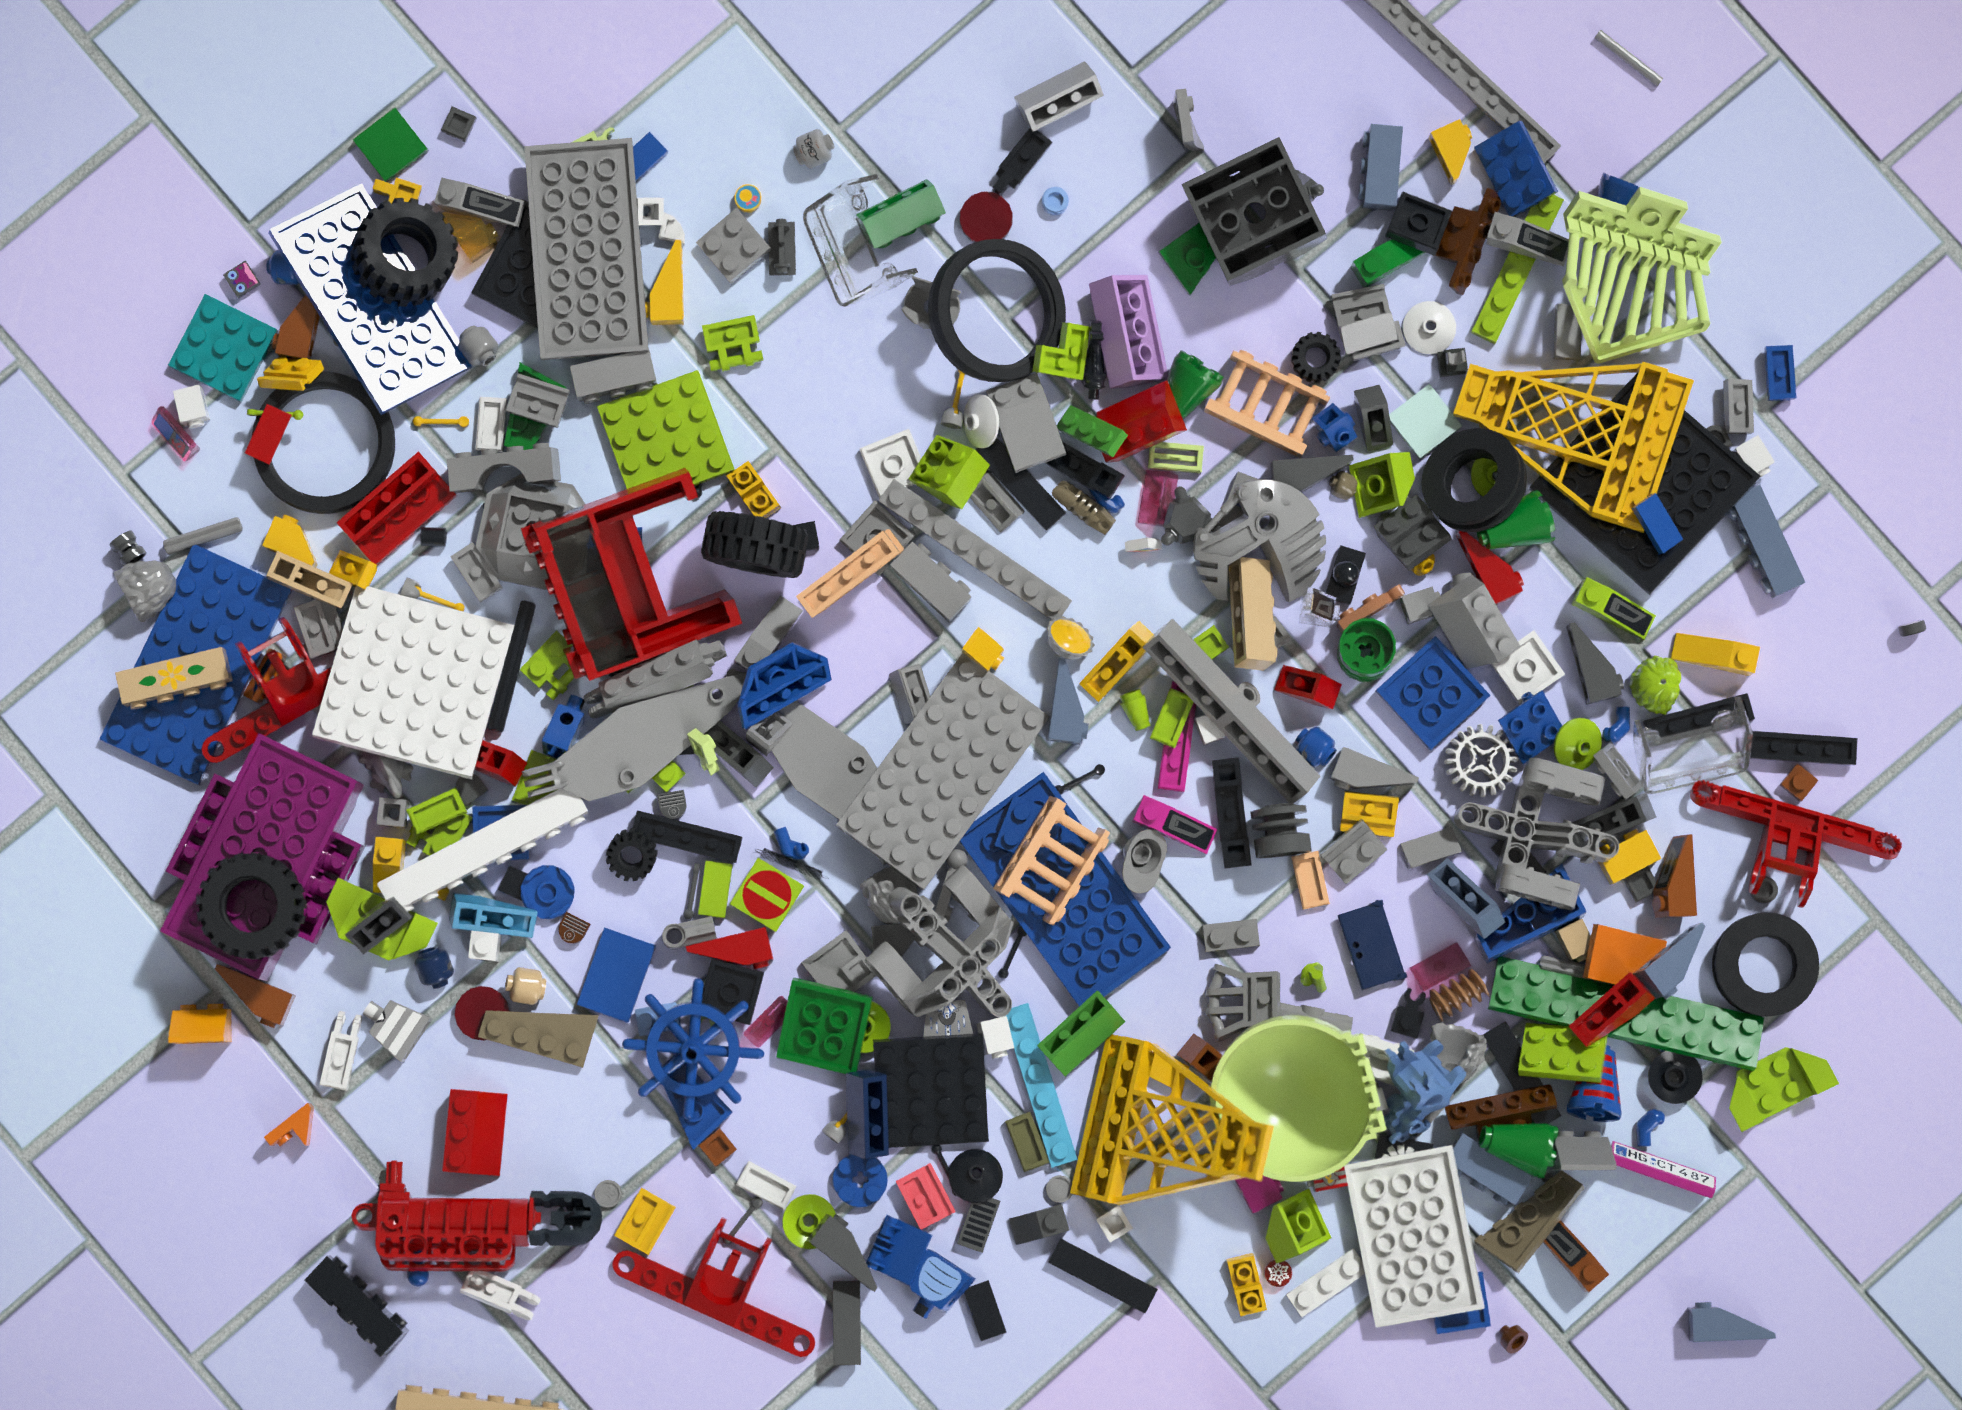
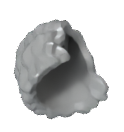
[113,560,176,622]
[860,867,918,924]
[1430,1022,1487,1082]

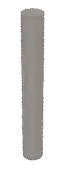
[1594,29,1664,87]

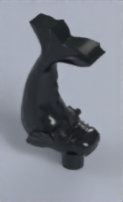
[1081,320,1107,400]

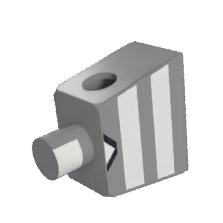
[363,1000,433,1062]

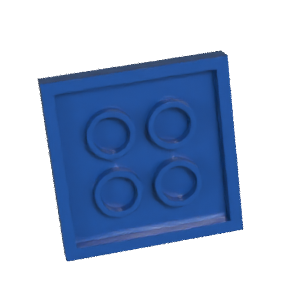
[1375,636,1491,750]

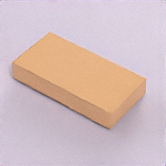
[1291,851,1330,910]

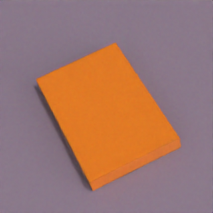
[1583,924,1667,985]

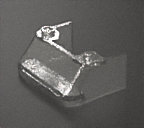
[803,174,918,307]
[1633,696,1753,794]

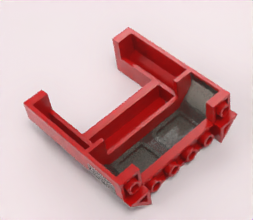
[521,468,742,681]

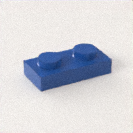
[1764,345,1797,401]

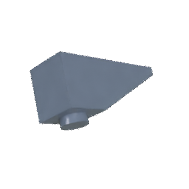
[1048,658,1089,745]
[1633,922,1706,999]
[1688,1302,1776,1342]

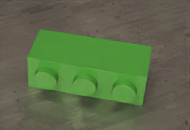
[1037,990,1126,1077]

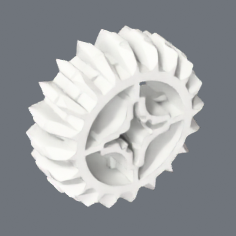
[1444,724,1518,798]

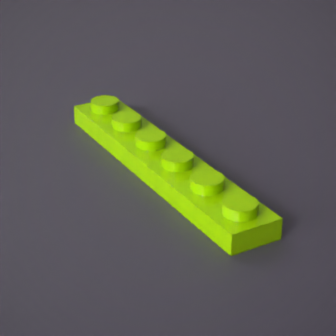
[1471,195,1564,344]

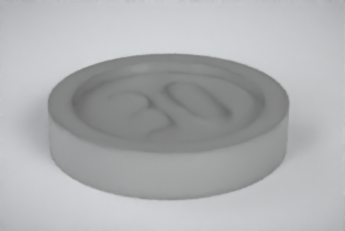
[1046,1175,1072,1203]
[594,1180,622,1207]

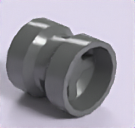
[109,530,147,566]

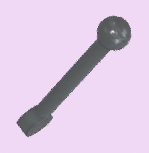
[683,863,700,920]
[723,1197,763,1245]

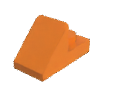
[264,1103,314,1146]

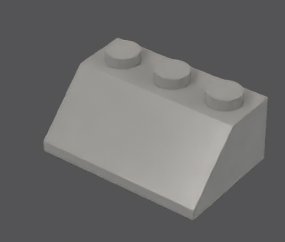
[1427,574,1521,669]

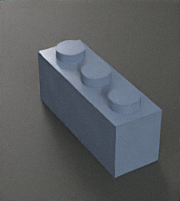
[1358,124,1403,211]
[1427,858,1505,939]
[1453,1133,1533,1207]

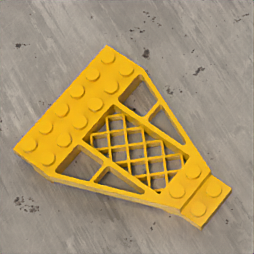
[1453,361,1694,533]
[1070,1034,1274,1205]

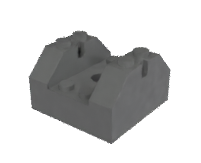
[1181,137,1327,286]

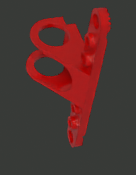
[201,617,332,763]
[1690,780,1902,908]
[613,1217,815,1357]

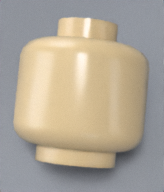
[505,967,546,1005]

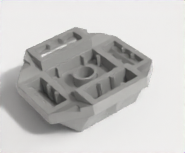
[475,474,590,590]

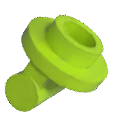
[1300,962,1327,993]

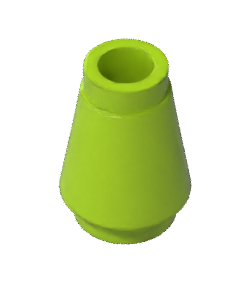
[1120,689,1151,731]

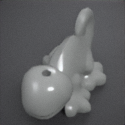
[358,751,413,798]

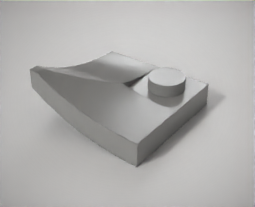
[1173,88,1205,152]
[801,930,876,992]

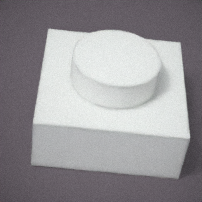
[1096,1205,1133,1243]

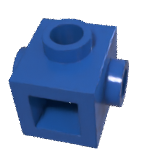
[1311,403,1358,452]

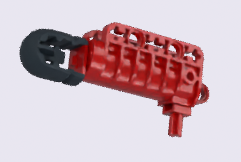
[351,1160,602,1272]

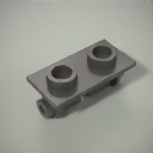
[768,219,796,276]

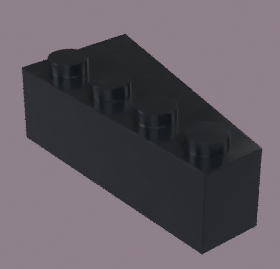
[304,1255,410,1357]

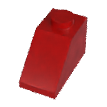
[1274,665,1342,710]

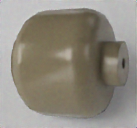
[1329,471,1357,500]

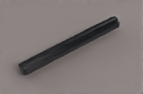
[488,600,536,732]

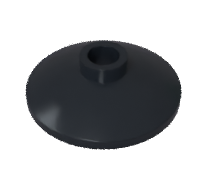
[1648,1051,1703,1104]
[948,1149,1003,1203]

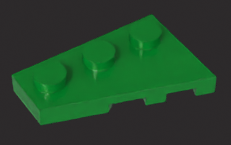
[1158,222,1216,296]
[504,362,567,450]

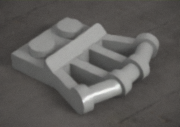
[1206,963,1280,1042]

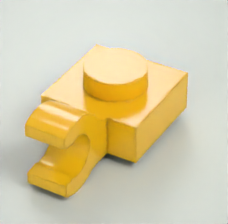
[372,177,422,204]

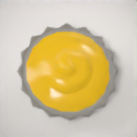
[1046,616,1095,660]

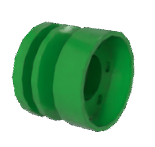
[1337,618,1396,682]

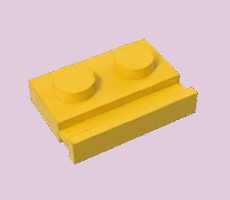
[257,356,324,391]
[1340,791,1399,837]
[614,1188,676,1255]

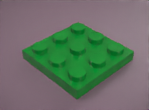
[776,977,873,1074]

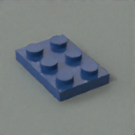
[1474,121,1558,217]

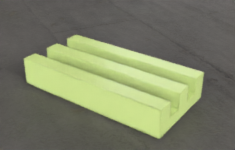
[1148,442,1204,474]

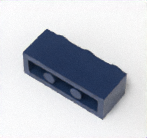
[846,1069,889,1159]

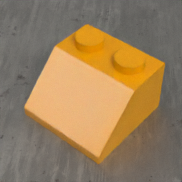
[168,1004,232,1044]

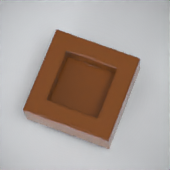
[1779,763,1819,802]
[699,1128,737,1167]

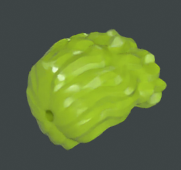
[1629,655,1682,715]

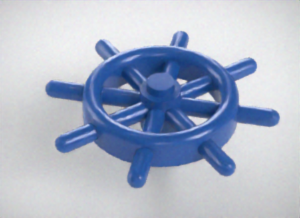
[622,978,764,1120]

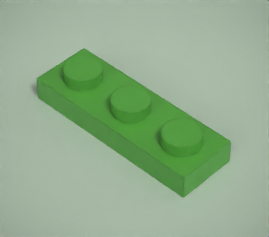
[1056,405,1128,457]

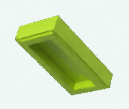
[1150,688,1193,749]
[406,787,468,835]
[698,860,733,918]

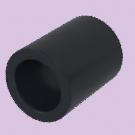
[420,527,447,547]

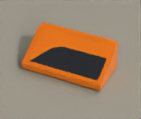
[243,649,286,704]

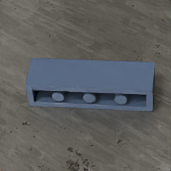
[1728,485,1806,598]

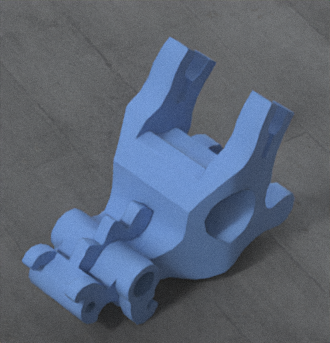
[1383,1040,1466,1144]

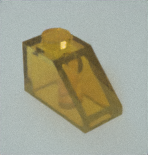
[442,212,499,264]

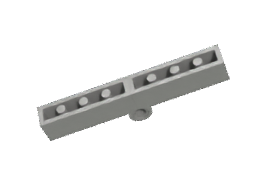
[1143,618,1321,804]

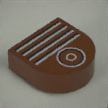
[559,912,591,944]

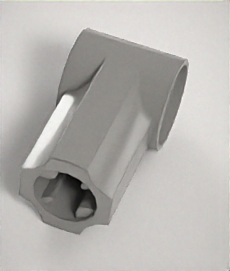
[662,916,717,950]

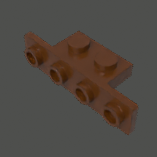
[1435,188,1501,295]
[1445,1084,1557,1141]

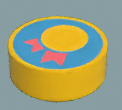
[734,184,761,213]

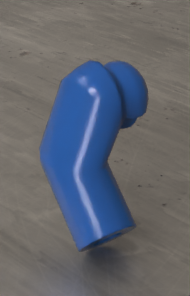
[1088,488,1125,513]
[1602,707,1630,743]
[774,827,809,860]
[1637,1109,1665,1146]

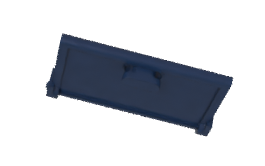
[1337,900,1407,990]

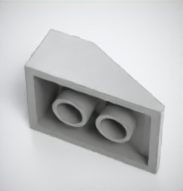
[986,373,1066,473]
[1550,1131,1617,1170]

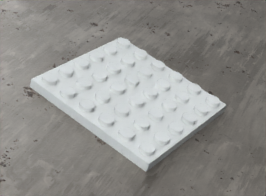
[312,586,514,779]

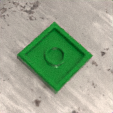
[352,107,429,182]

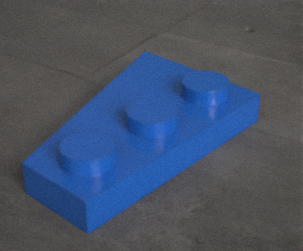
[663,1053,733,1150]

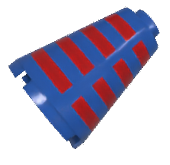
[1566,1045,1622,1122]

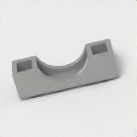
[447,443,561,493]

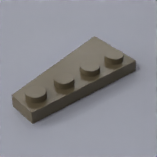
[478,1011,599,1068]
[1474,1170,1585,1274]

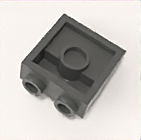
[1374,494,1452,571]

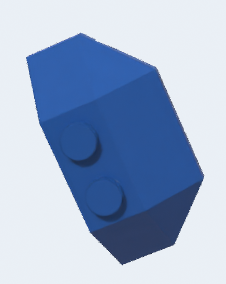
[737,643,832,730]

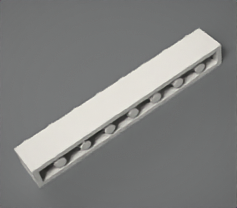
[377,788,588,912]

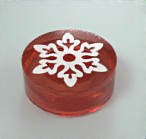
[1264,1260,1292,1287]

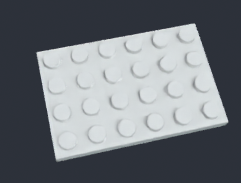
[1344,1145,1485,1328]

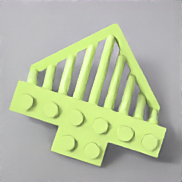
[1562,187,1722,364]

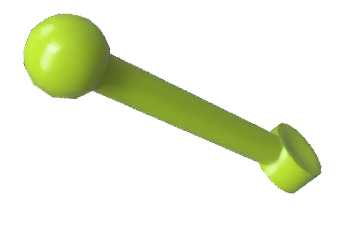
[247,409,304,420]

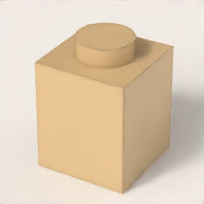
[1555,919,1591,963]

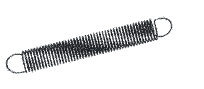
[754,848,828,880]

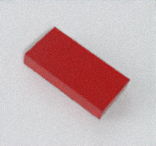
[245,404,292,465]

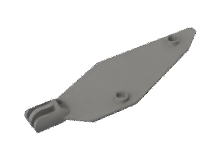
[726,669,886,866]
[521,672,747,801]

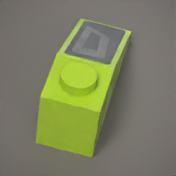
[1571,577,1656,640]

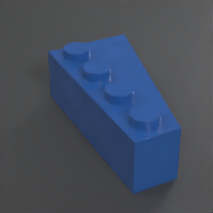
[1474,864,1587,964]

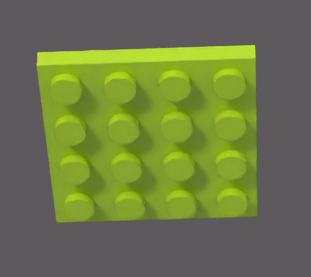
[597,370,735,489]

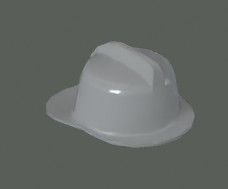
[1122,829,1167,894]

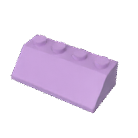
[1089,275,1168,388]

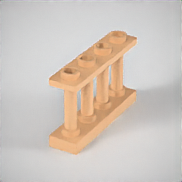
[1204,350,1330,458]
[796,529,904,618]
[993,796,1110,925]

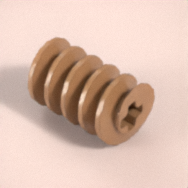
[1429,968,1490,1022]

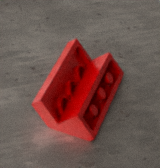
[336,451,457,565]

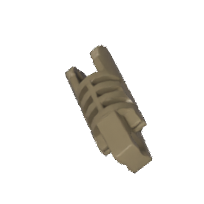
[1051,480,1116,535]

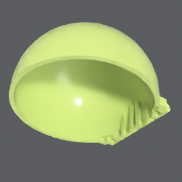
[1210,1015,1386,1182]

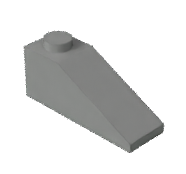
[734,595,803,670]

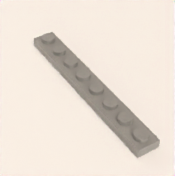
[878,479,1072,620]

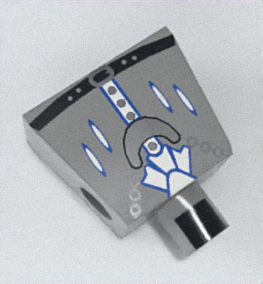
[923,985,973,1037]

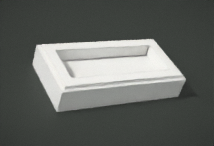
[475,396,507,453]
[736,1161,797,1210]

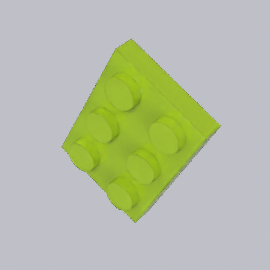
[1518,1023,1608,1083]

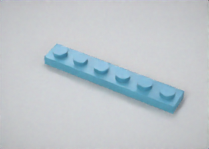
[1006,1003,1078,1168]

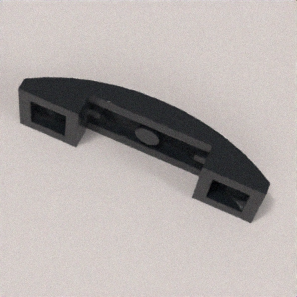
[1045,442,1125,499]
[1212,757,1252,869]

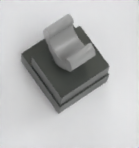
[1437,347,1468,377]

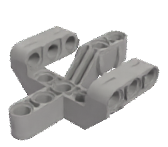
[1454,758,1619,910]
[864,865,1013,1018]

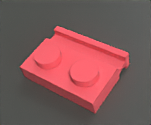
[896,1163,956,1230]

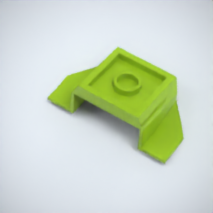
[327,878,438,961]
[1729,1047,1839,1132]

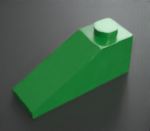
[1350,239,1426,288]

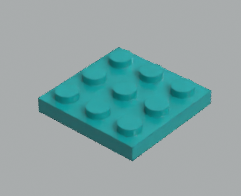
[168,294,278,402]

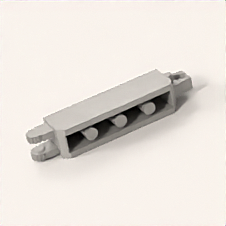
[583,639,727,719]

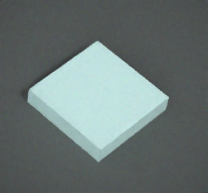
[1389,384,1462,460]

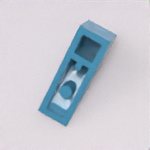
[449,893,537,938]

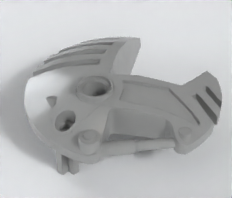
[1193,479,1326,603]

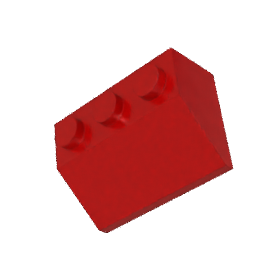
[1096,381,1187,463]
[442,1089,508,1176]

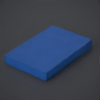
[577,927,656,1023]

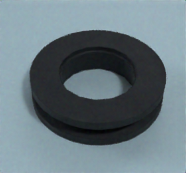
[1421,428,1527,532]
[1712,912,1819,1017]

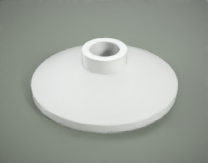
[1403,301,1456,355]
[963,394,999,448]

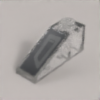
[1298,587,1340,627]

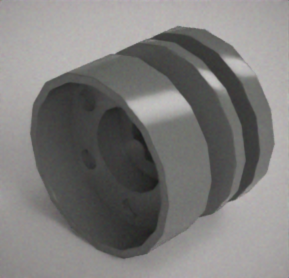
[1250,803,1312,858]

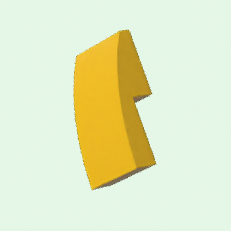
[726,461,781,518]
[1226,1253,1267,1316]

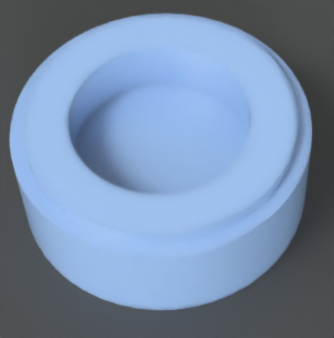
[1042,187,1069,215]

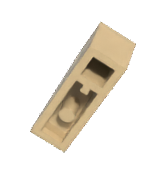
[266,551,353,609]

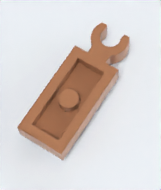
[1336,584,1405,634]

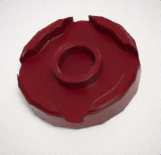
[960,191,1013,242]
[455,986,510,1041]

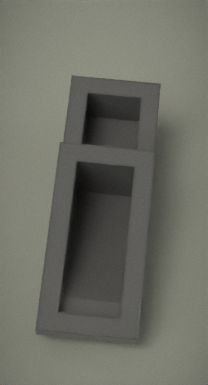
[833,1281,861,1365]

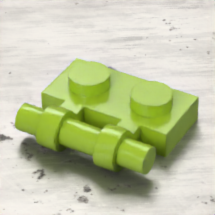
[702,315,764,372]
[520,630,574,701]
[406,795,473,856]

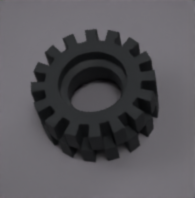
[1291,332,1341,383]
[606,828,658,882]

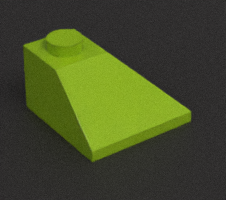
[1349,452,1415,518]
[1265,1188,1331,1264]

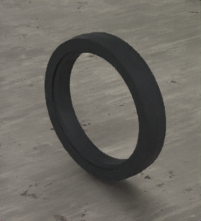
[928,239,1066,382]
[252,371,395,514]

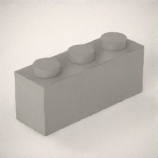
[1014,61,1104,132]
[570,349,657,404]
[890,541,972,623]

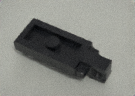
[992,128,1053,196]

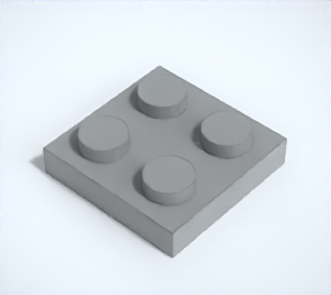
[696,207,772,284]
[1593,742,1643,799]

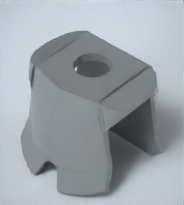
[901,276,961,329]

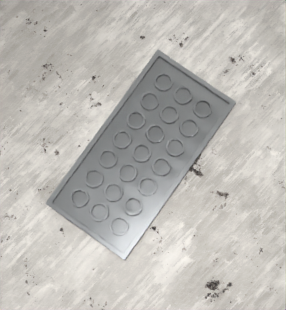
[524,138,649,361]
[835,653,1050,891]

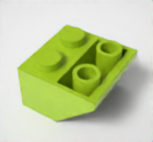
[909,435,990,510]

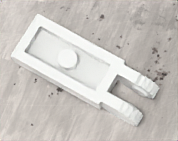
[320,1011,362,1091]
[460,1271,541,1321]

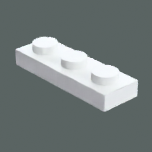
[1286,1248,1365,1317]

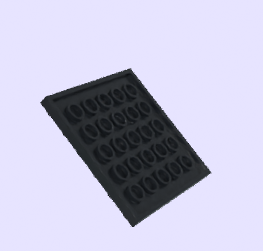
[1529,373,1761,596]

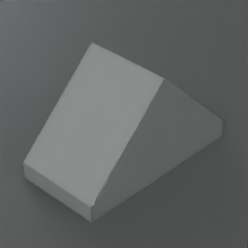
[745,711,793,757]

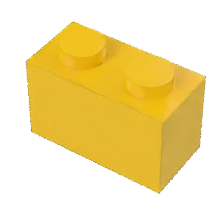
[1598,828,1662,885]

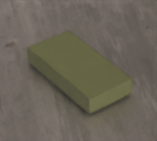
[1005,1112,1050,1172]

